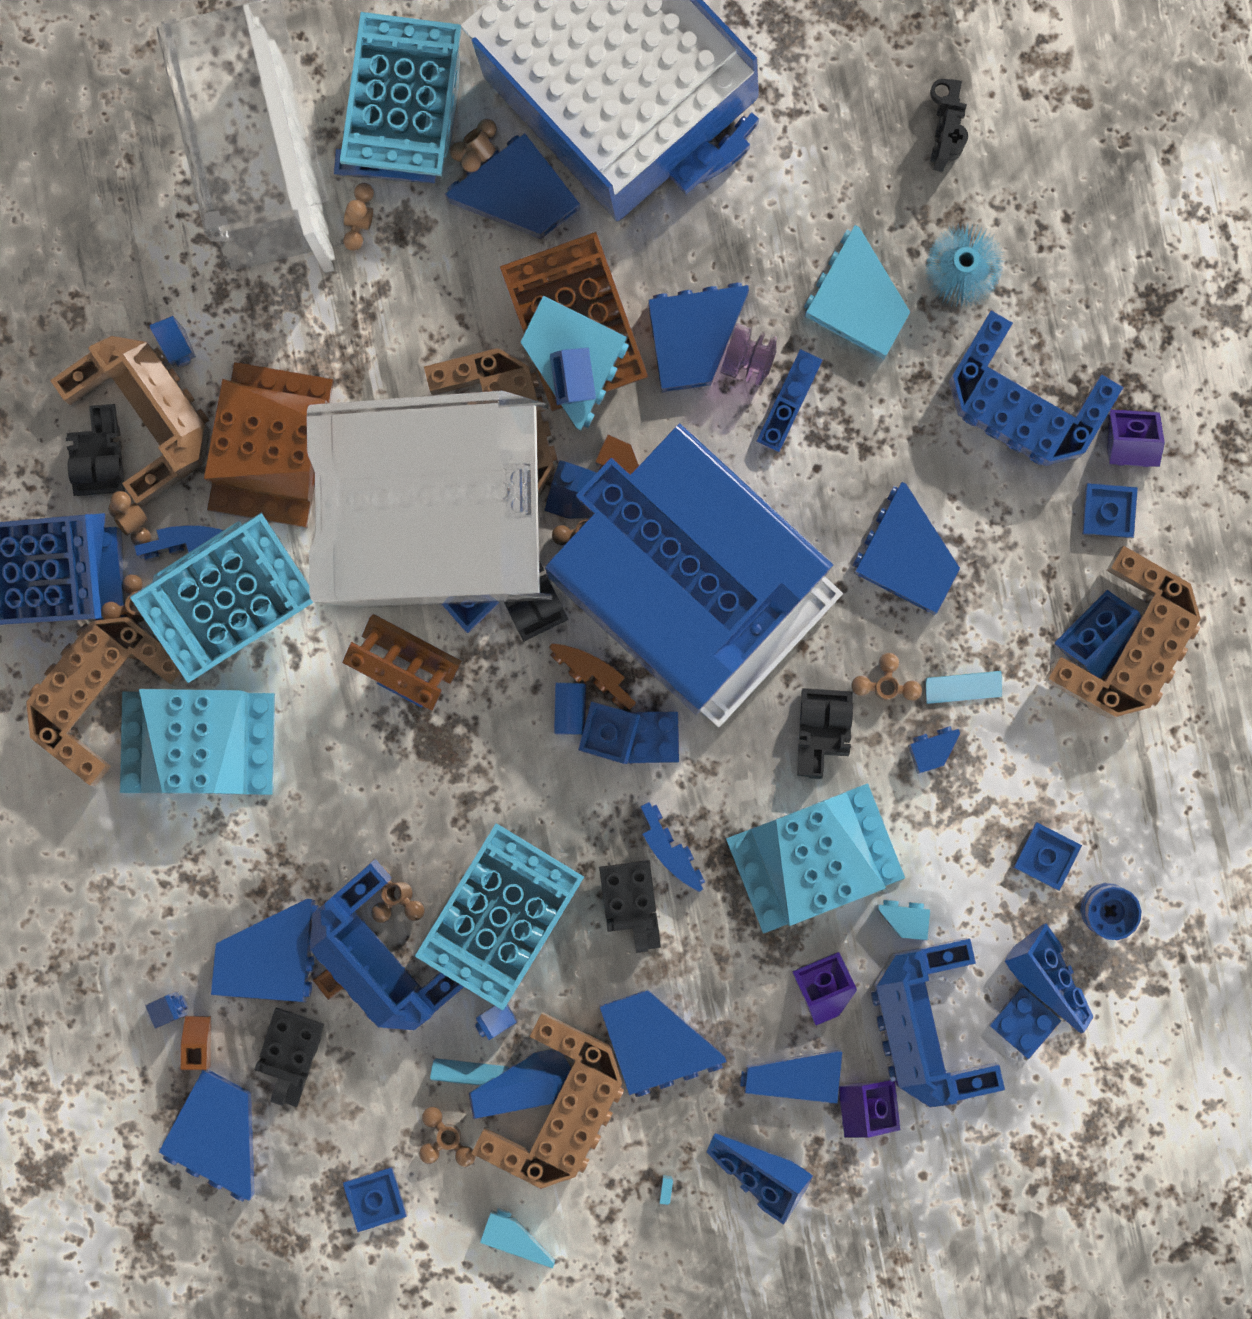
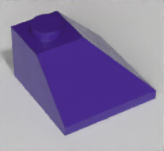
[792,952,857,1026]

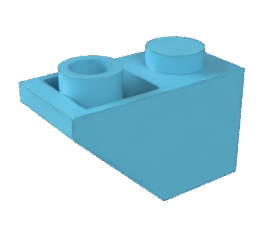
[877,900,930,940]

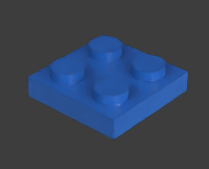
[1082,483,1138,539]
[578,701,640,764]
[628,712,679,763]
[1013,822,1082,891]
[989,986,1062,1059]
[343,1166,408,1232]

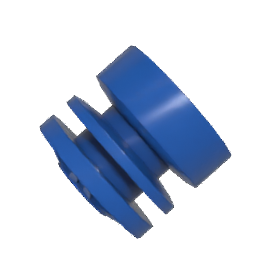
[1080,882,1142,940]

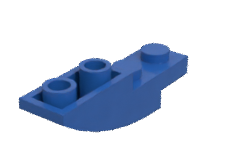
[699,112,759,184]
[334,149,436,184]
[756,349,823,452]
[134,526,223,561]
[640,802,706,892]

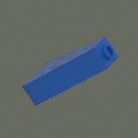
[740,1050,843,1103]

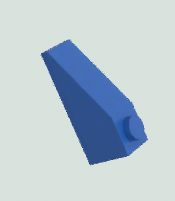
[149,316,196,367]

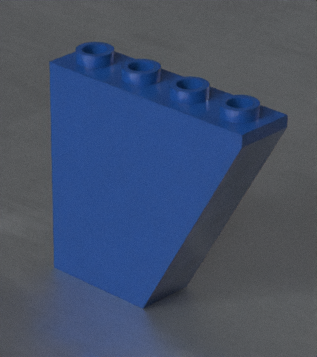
[445,133,580,239]
[648,283,749,393]
[852,482,960,615]
[211,899,319,1002]
[600,989,726,1097]
[159,1069,255,1202]

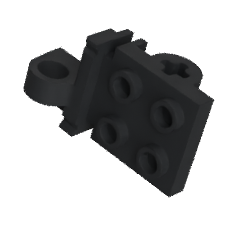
[930,79,968,172]
[66,404,125,496]
[503,560,569,642]
[797,688,853,779]
[599,860,661,953]
[254,1007,324,1107]

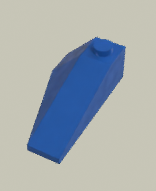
[544,460,596,519]
[96,527,126,621]
[1005,923,1094,1033]
[469,1048,572,1119]
[706,1133,813,1225]

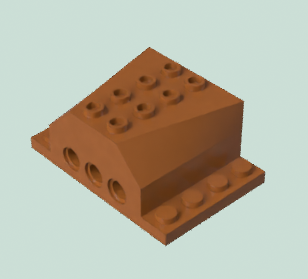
[500,232,648,412]
[204,362,334,528]

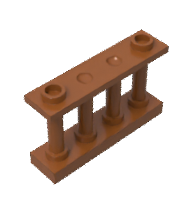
[342,614,462,711]

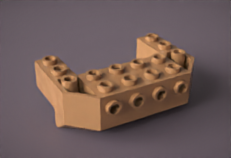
[50,336,210,507]
[424,348,558,496]
[1044,546,1201,719]
[26,617,183,786]
[471,1012,624,1189]

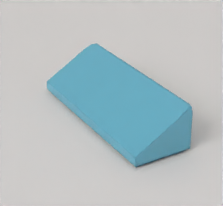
[924,671,1002,704]
[430,1058,509,1086]

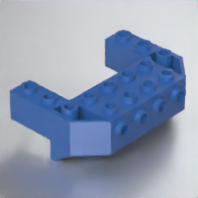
[949,310,1124,466]
[310,859,464,1030]
[870,937,1005,1108]

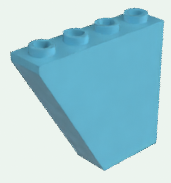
[804,225,910,360]
[521,296,629,431]

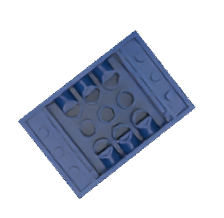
[0,513,105,625]

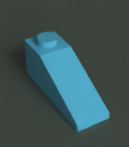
[480,1208,555,1268]

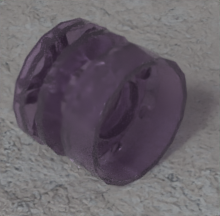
[720,323,778,387]

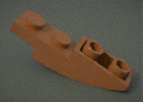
[549,643,636,711]

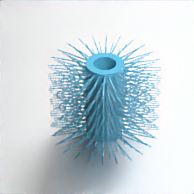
[925,224,1005,308]

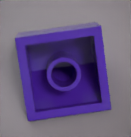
[1107,410,1165,467]
[839,1079,901,1138]

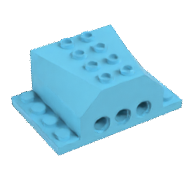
[340,12,462,177]
[130,512,318,683]
[120,689,275,795]
[726,783,905,934]
[415,823,584,1010]

